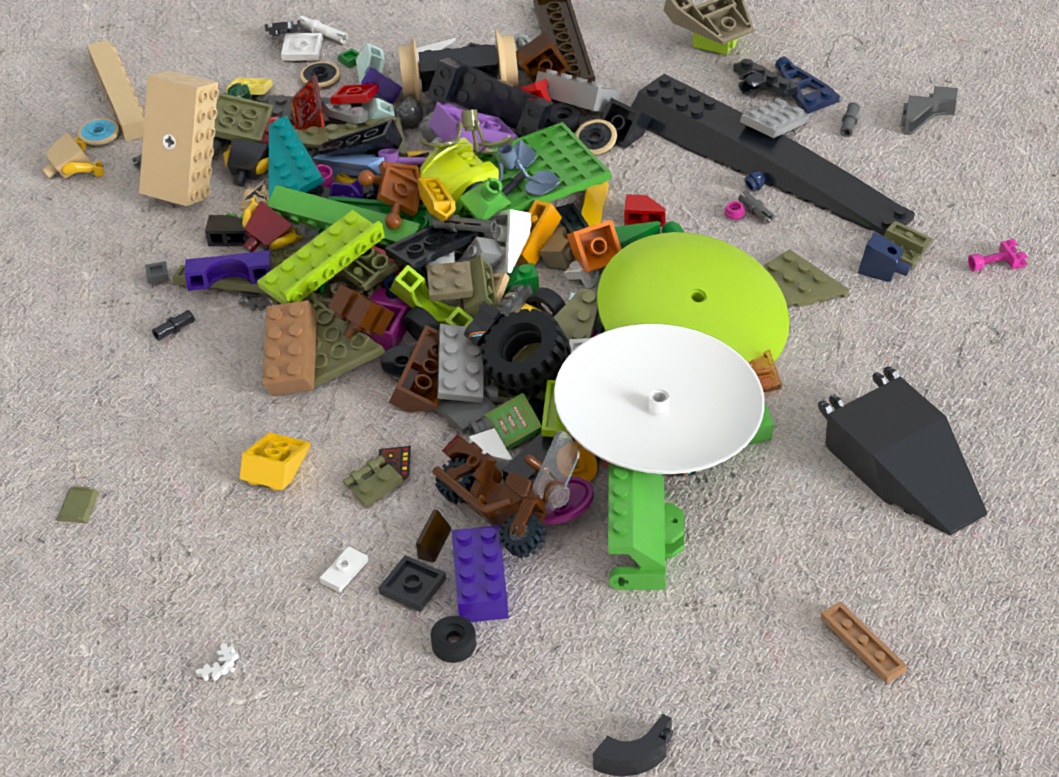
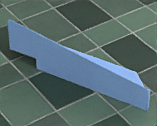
[312,154,384,176]

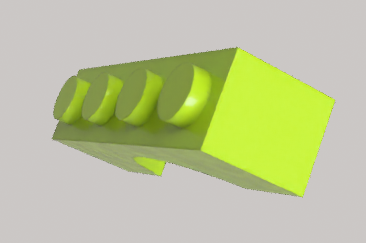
[389,265,473,327]

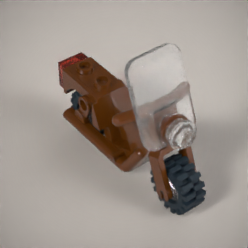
[432,431,580,558]

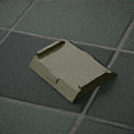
[56,486,99,523]

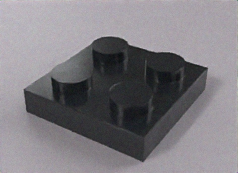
[378,555,446,612]

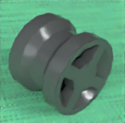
[468,417,493,436]

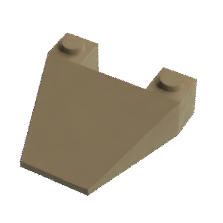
[663,0,754,45]

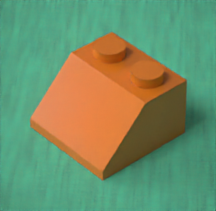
[567,220,621,273]

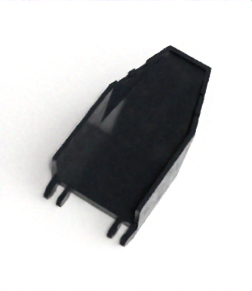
[818,366,987,535]

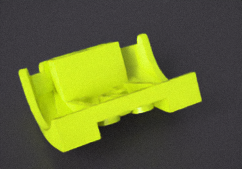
[420,137,498,203]

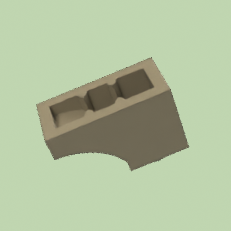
[540,227,575,268]

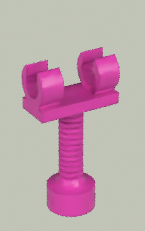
[968,239,1029,272]

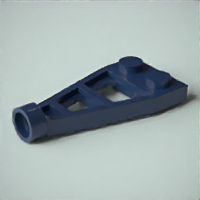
[775,56,840,114]

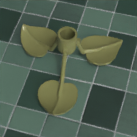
[420,110,513,156]

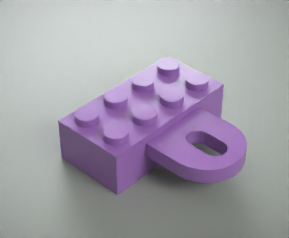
[428,102,518,150]

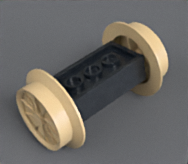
[398,28,518,105]

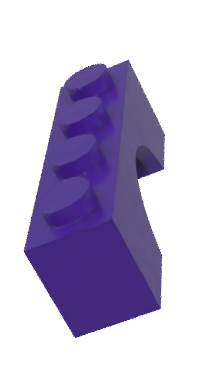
[184,250,273,291]

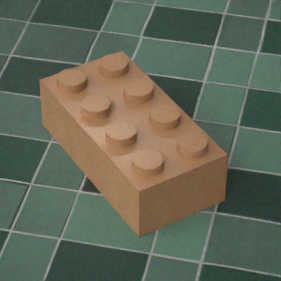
[263,300,317,396]

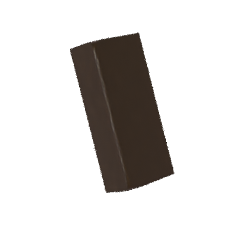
[416,509,451,562]

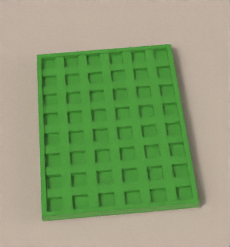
[462,122,612,215]

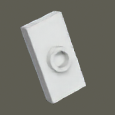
[320,546,368,593]

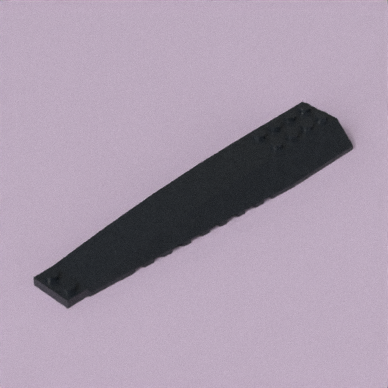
[631,74,915,236]

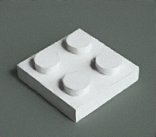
[281,33,323,61]

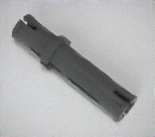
[432,215,497,234]

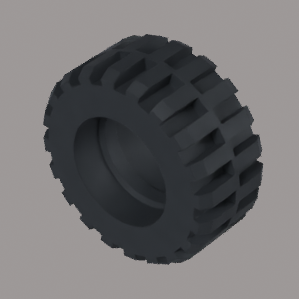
[481,309,571,396]

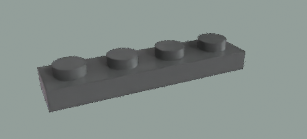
[496,284,532,318]

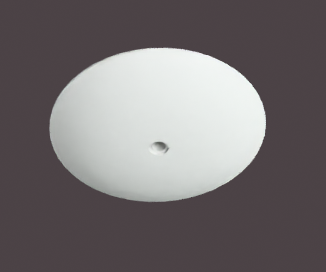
[554,324,765,474]

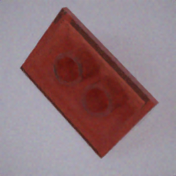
[291,74,325,130]

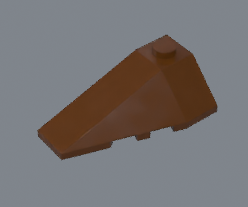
[388,325,440,412]

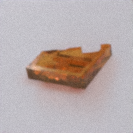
[749,350,782,393]

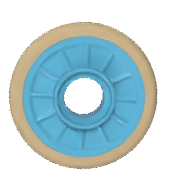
[77,118,120,146]

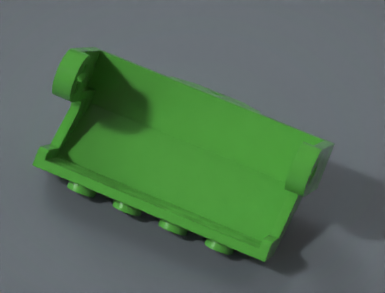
[608,462,684,590]

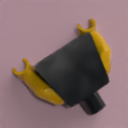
[223,139,269,187]

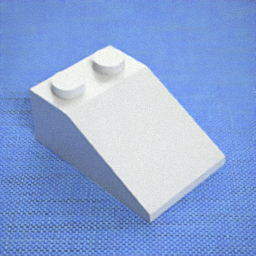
[484,209,531,274]

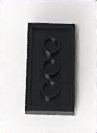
[385,215,479,270]

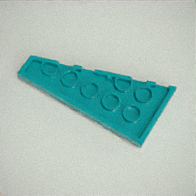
[269,115,325,199]

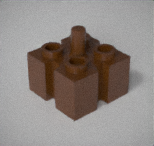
[328,284,394,339]

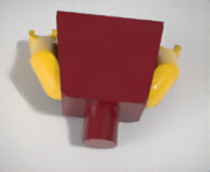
[242,197,304,252]

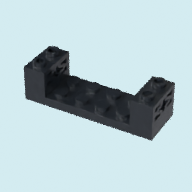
[427,57,553,138]

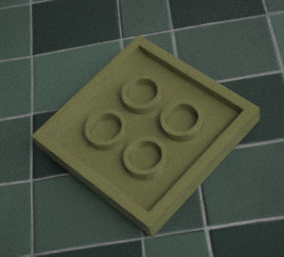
[214,93,274,143]

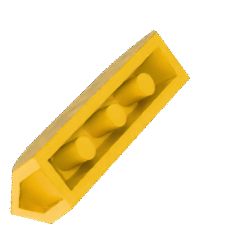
[417,177,456,222]

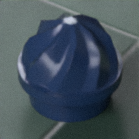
[744,171,765,192]

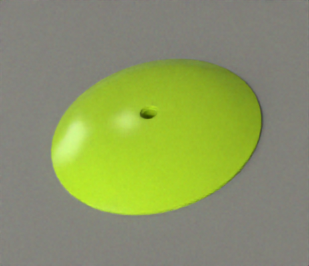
[597,232,790,376]

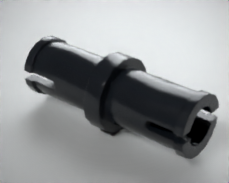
[152,310,195,341]

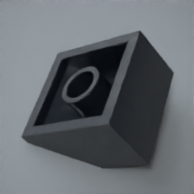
[597,98,652,149]

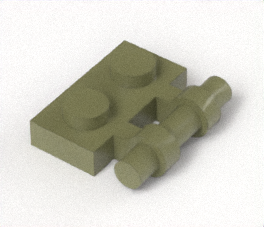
[343,455,404,508]

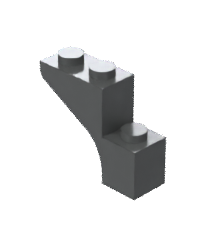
[901,86,958,135]

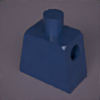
[858,232,912,282]

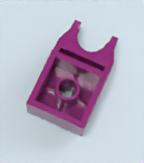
[359,287,412,351]

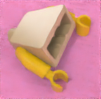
[42,132,104,178]

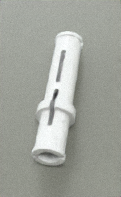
[299,15,348,44]

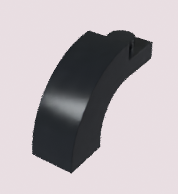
[593,714,673,776]

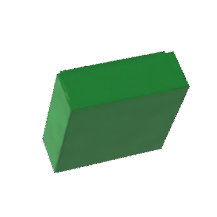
[338,48,360,69]

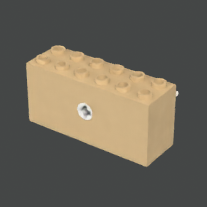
[139,70,219,206]

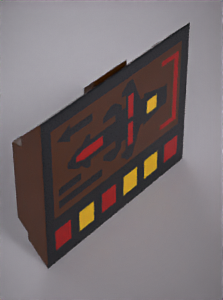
[379,446,411,480]

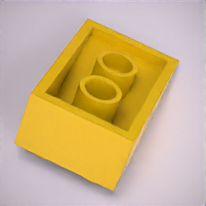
[240,432,311,490]

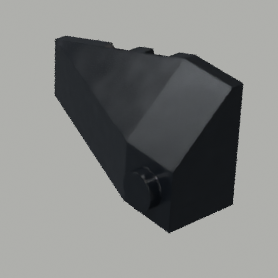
[318,119,403,155]

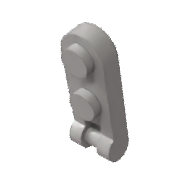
[322,103,369,124]

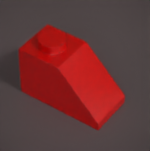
[624,194,666,227]

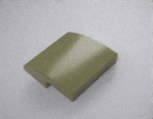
[884,221,932,270]

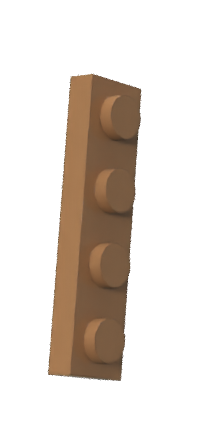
[821,601,907,684]

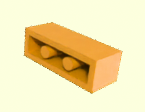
[516,200,562,266]

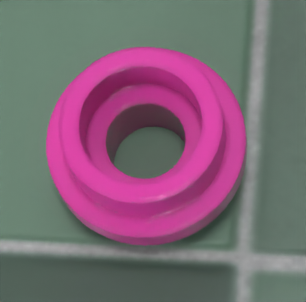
[724,201,745,220]

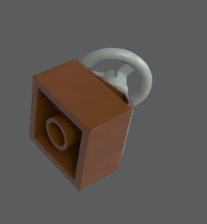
[513,31,570,83]

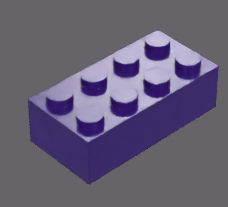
[451,525,509,622]

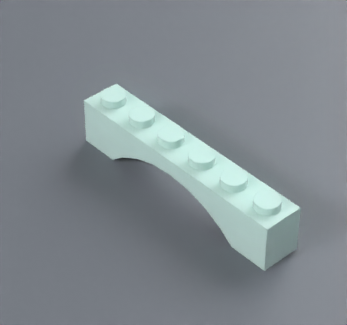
[356,43,395,120]

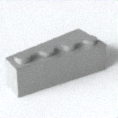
[536,69,620,112]

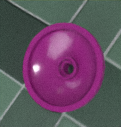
[531,477,594,525]

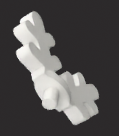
[196,643,238,681]

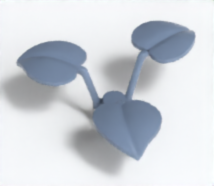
[467,140,560,196]

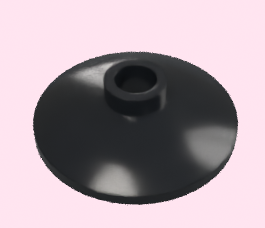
[380,345,415,378]

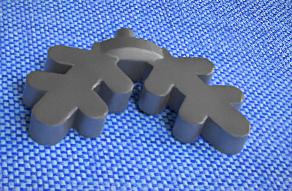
[238,291,270,311]

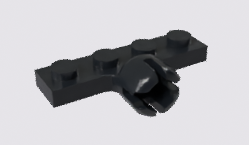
[733,59,799,98]

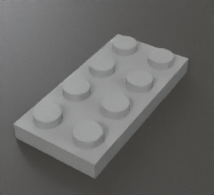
[740,99,810,138]
[437,324,484,403]

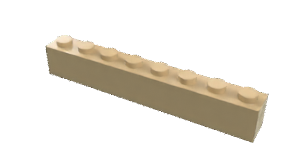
[87,40,145,142]

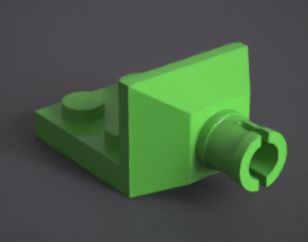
[452,177,511,220]

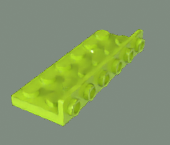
[257,210,385,304]

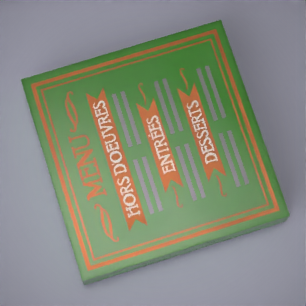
[484,393,542,451]

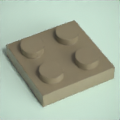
[427,261,473,302]

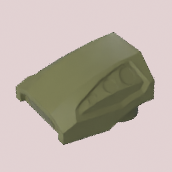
[339,246,399,291]

